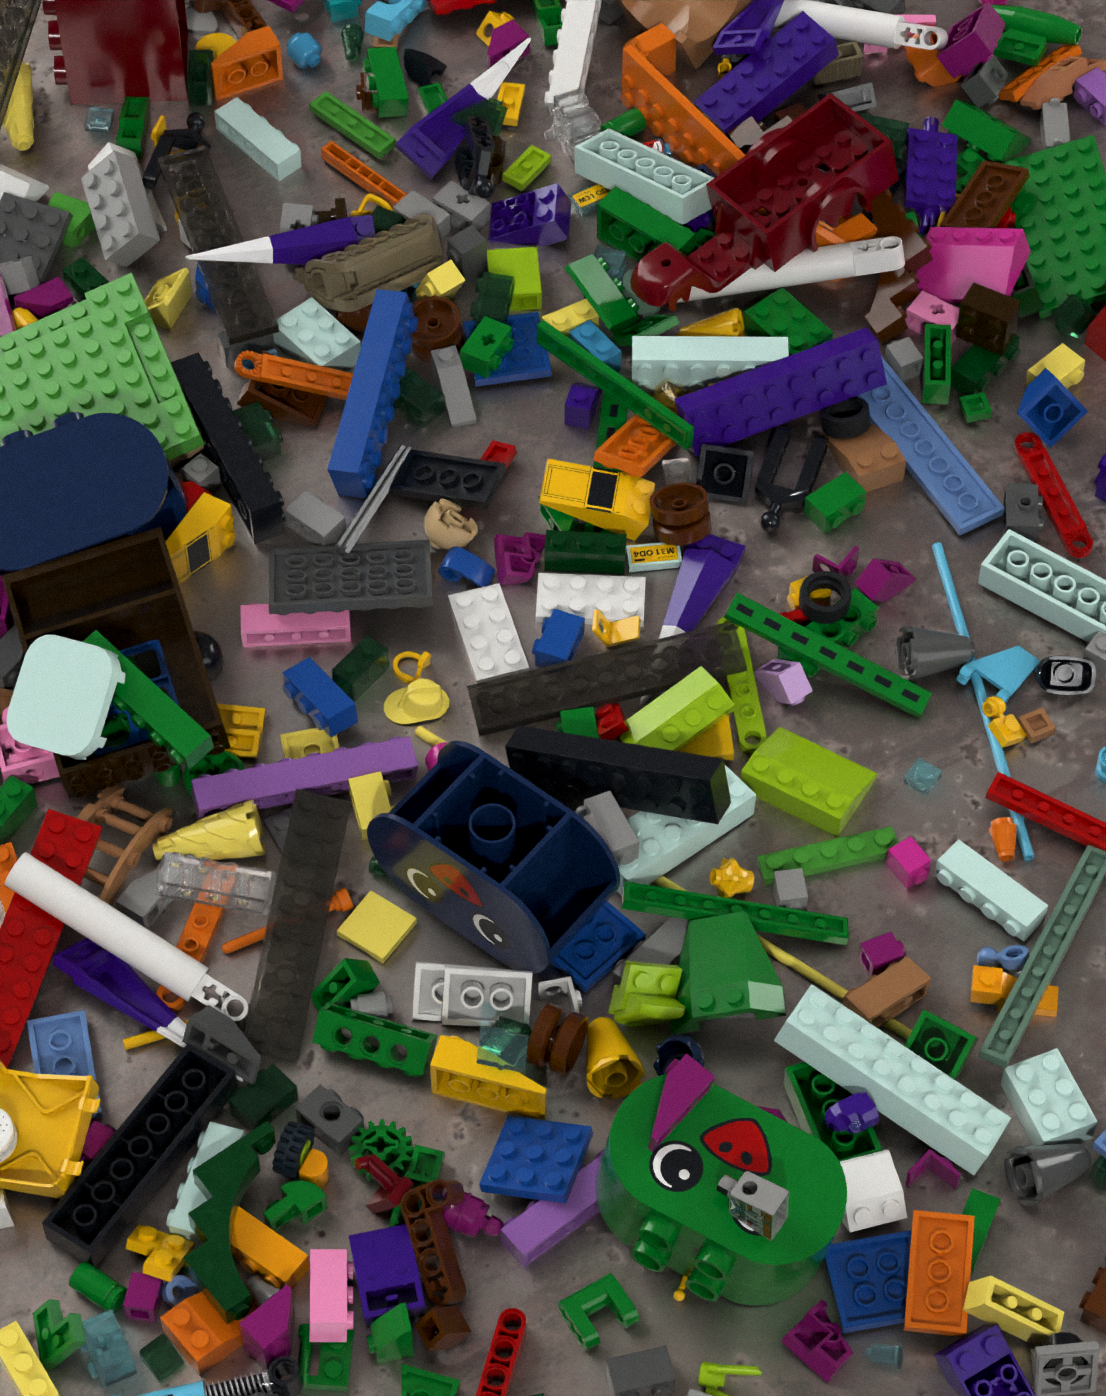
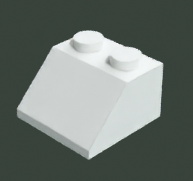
[840,1149,907,1232]

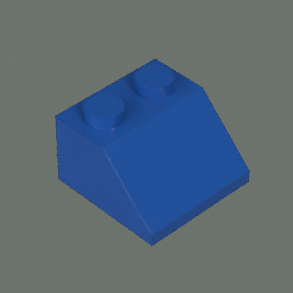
[1017,368,1088,448]

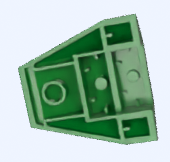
[670,911,787,1035]

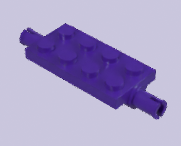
[904,117,957,235]

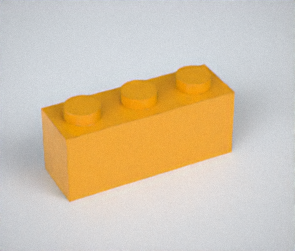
[231,1207,310,1290]

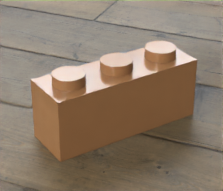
[843,956,932,1028]

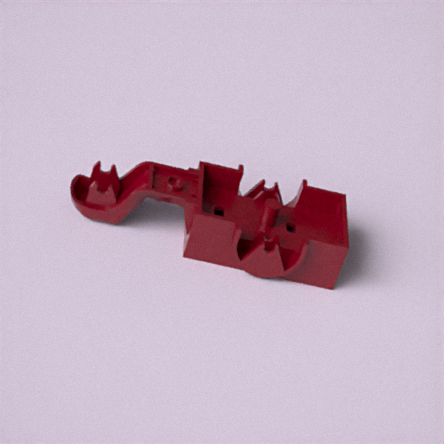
[630,93,898,312]

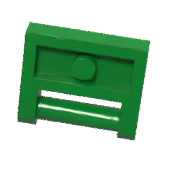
[297,1324,354,1392]

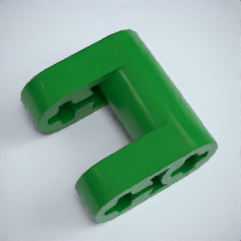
[557,1273,640,1351]

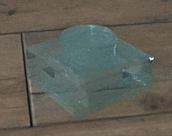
[84,106,114,134]
[903,758,942,796]

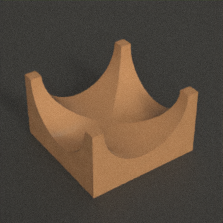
[617,0,752,70]

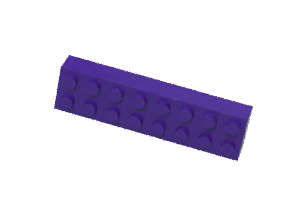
[674,327,887,456]

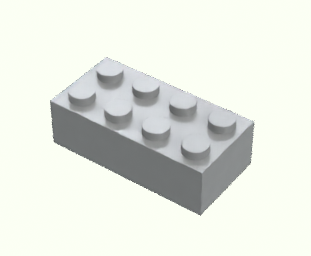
[81,151,160,267]

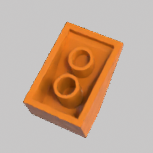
[211,26,283,101]
[160,1292,259,1376]

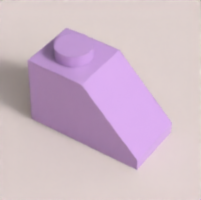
[753,659,813,706]

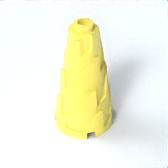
[0,56,34,151]
[153,799,266,863]

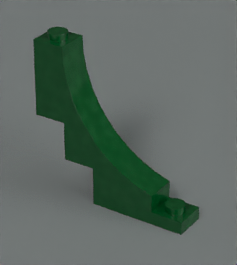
[183,1121,276,1325]

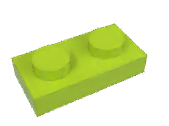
[502,144,551,191]

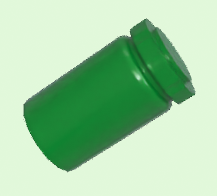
[598,108,646,138]
[69,1261,127,1315]

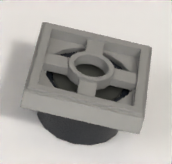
[1030,1332,1099,1396]

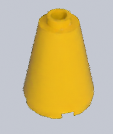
[675,308,746,337]
[586,1017,645,1099]

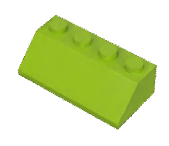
[617,666,735,751]

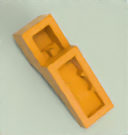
[970,965,1059,1017]

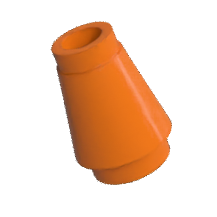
[989,817,1017,861]

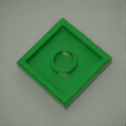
[612,315,679,346]

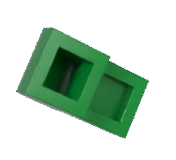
[263,1181,328,1232]

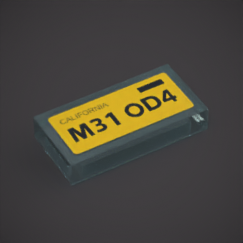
[567,183,611,217]

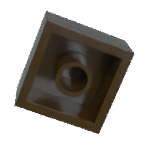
[956,282,1021,356]

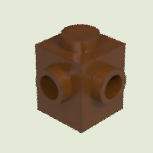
[414,1305,471,1351]

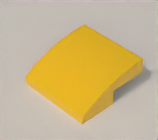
[217,703,267,759]
[678,715,734,760]

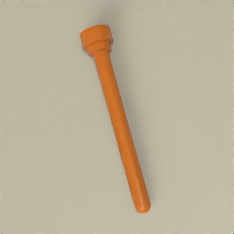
[222,887,353,954]

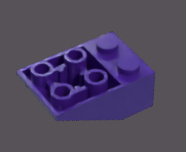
[488,183,571,246]
[348,1224,426,1326]
[933,1324,1035,1396]

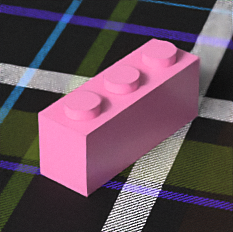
[309,1249,353,1342]

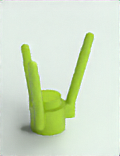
[698,1361,762,1396]

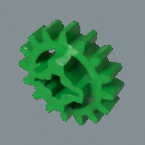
[349,1119,414,1182]

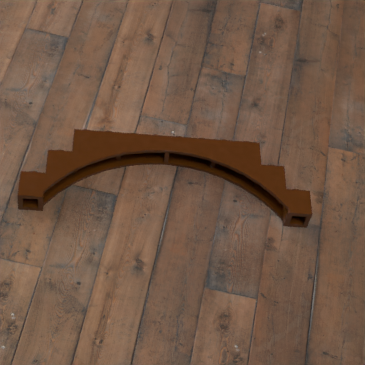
[727,115,933,345]

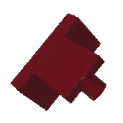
[355,1154,415,1214]

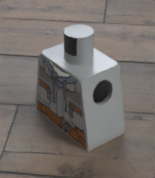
[716,1171,789,1242]

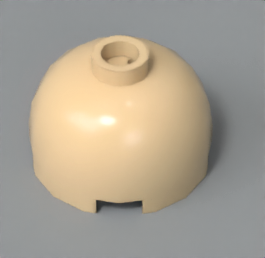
[424,499,478,550]

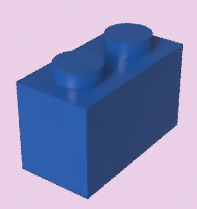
[532,609,585,675]

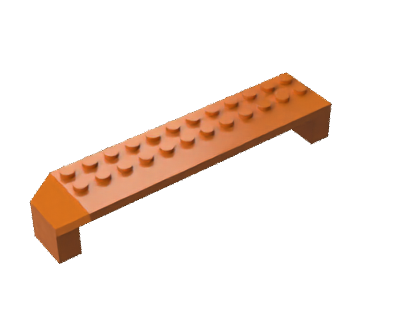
[621,23,877,282]

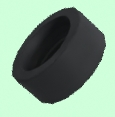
[820,397,871,439]
[799,571,851,624]

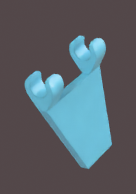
[956,645,1040,704]

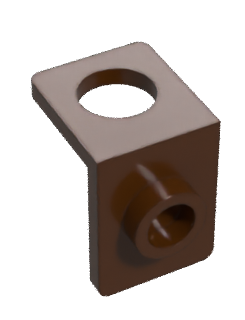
[356,72,377,112]

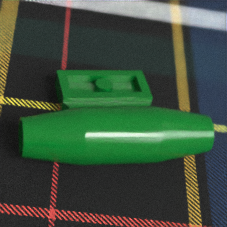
[992,5,1082,67]

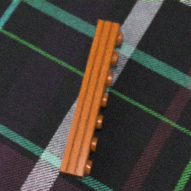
[321,140,407,209]

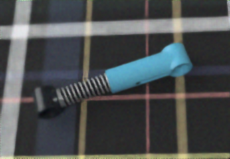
[112,1356,304,1396]

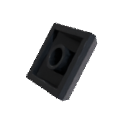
[696,443,754,504]

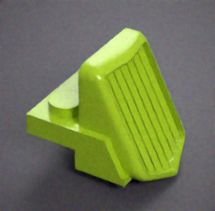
[608,961,686,1027]

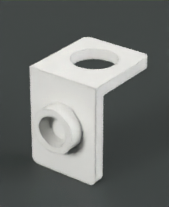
[538,976,582,1013]

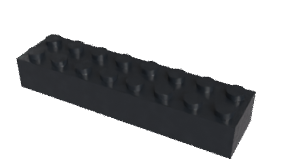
[171,352,286,544]
[505,725,731,824]
[42,1043,238,1267]

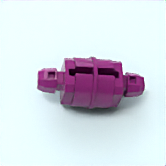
[421,1191,504,1238]

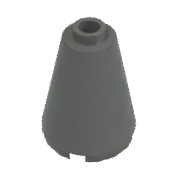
[896,626,975,681]
[1004,1143,1091,1206]

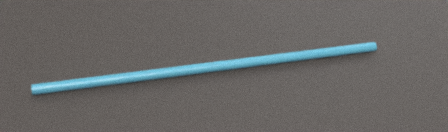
[932,542,1035,861]

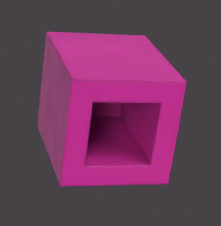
[886,836,931,888]

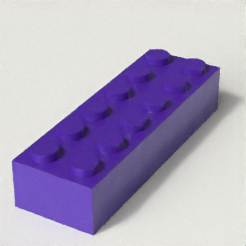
[693,11,839,140]

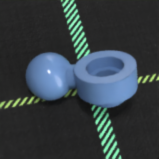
[976,945,1029,972]
[162,1275,202,1307]

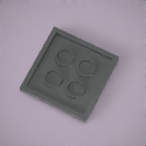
[0,192,73,283]

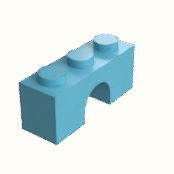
[364,0,427,41]

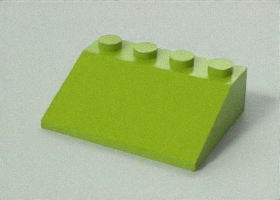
[741,727,878,837]

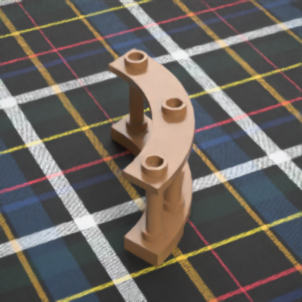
[77,784,174,906]

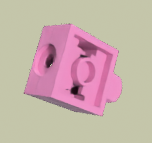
[0,707,60,785]

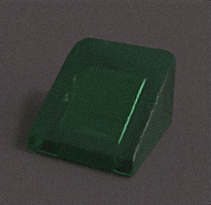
[139,1333,184,1382]

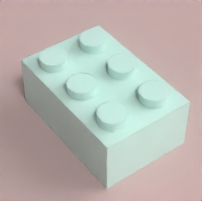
[272,297,361,372]
[1000,1048,1098,1145]

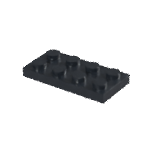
[390,449,507,509]

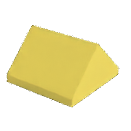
[145,267,192,330]

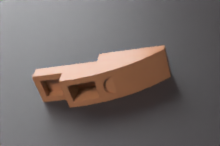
[1020,56,1106,110]

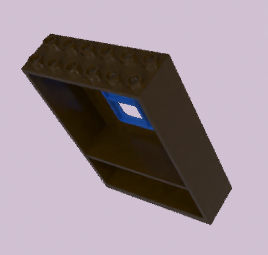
[1,527,231,799]

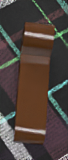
[192,0,267,38]
[400,1179,466,1305]

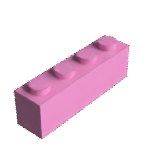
[240,603,351,647]

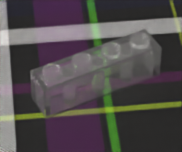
[155,852,276,915]

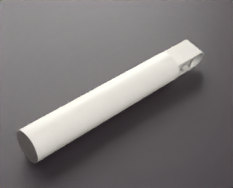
[773,0,948,50]
[677,236,905,303]
[4,852,250,1023]

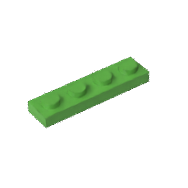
[309,91,396,159]

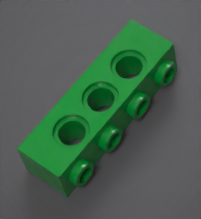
[777,588,878,678]
[312,1002,438,1077]

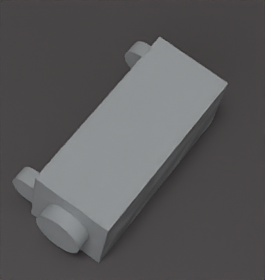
[1039,98,1070,150]
[576,791,640,866]

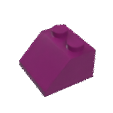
[239,1285,295,1370]

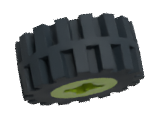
[272,1121,315,1180]

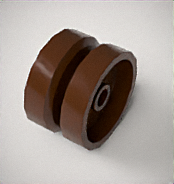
[411,296,464,363]
[650,482,712,546]
[526,1002,589,1078]

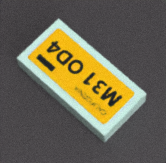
[626,542,682,572]

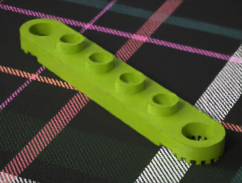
[717,616,767,755]

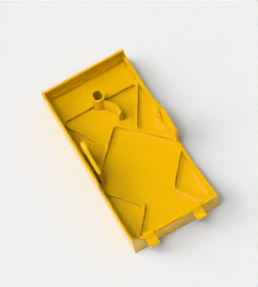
[0,1060,101,1199]

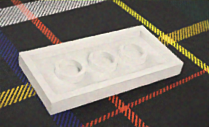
[536,573,646,627]
[448,583,529,686]

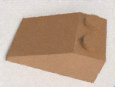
[823,423,906,492]

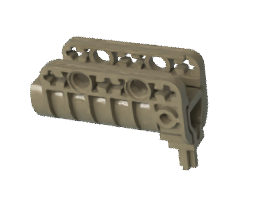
[293,213,444,312]

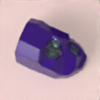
[824,1093,879,1134]

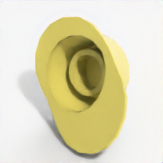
[384,678,449,724]

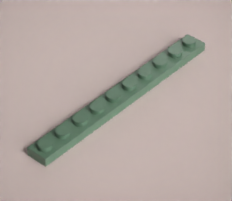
[979,845,1106,1068]

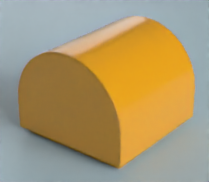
[299,1148,329,1189]

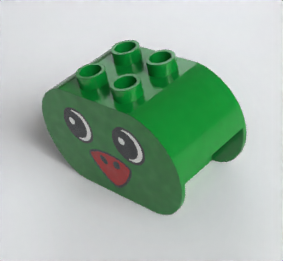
[596,1074,847,1306]

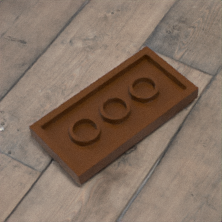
[940,160,1030,228]

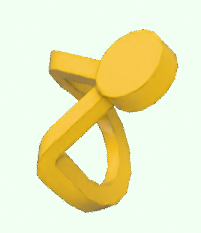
[349,193,394,223]
[392,651,432,684]

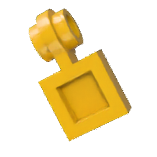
[982,696,1027,748]

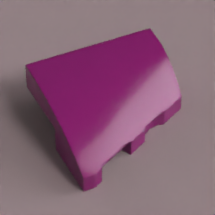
[493,532,546,585]
[781,1299,854,1383]

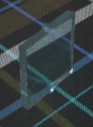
[476,1025,528,1073]

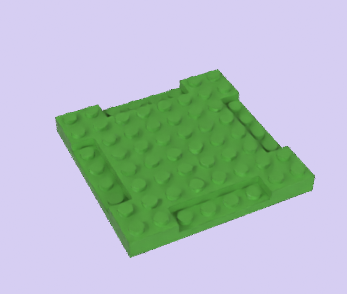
[0,272,205,461]

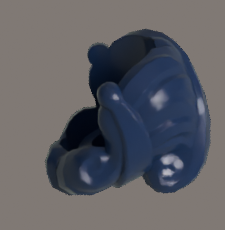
[653,1034,704,1076]

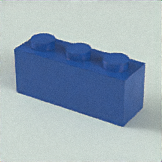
[282,657,358,737]

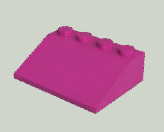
[912,227,1031,303]

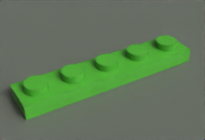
[756,826,898,885]

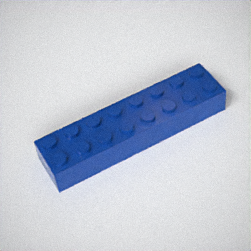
[327,289,418,499]

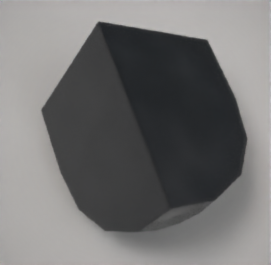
[404,48,447,87]

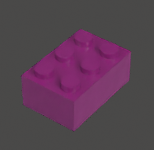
[936,1,1006,79]

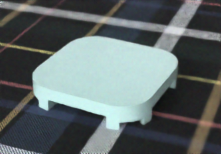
[6,635,126,760]

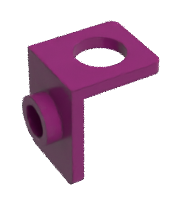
[812,546,859,578]
[906,1149,961,1189]

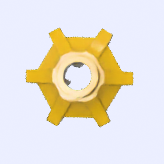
[709,858,754,899]

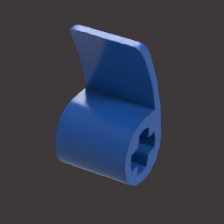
[439,546,495,588]

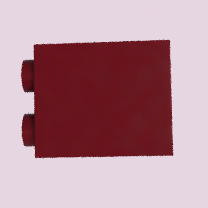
[42,0,188,105]

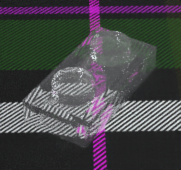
[662,458,693,486]

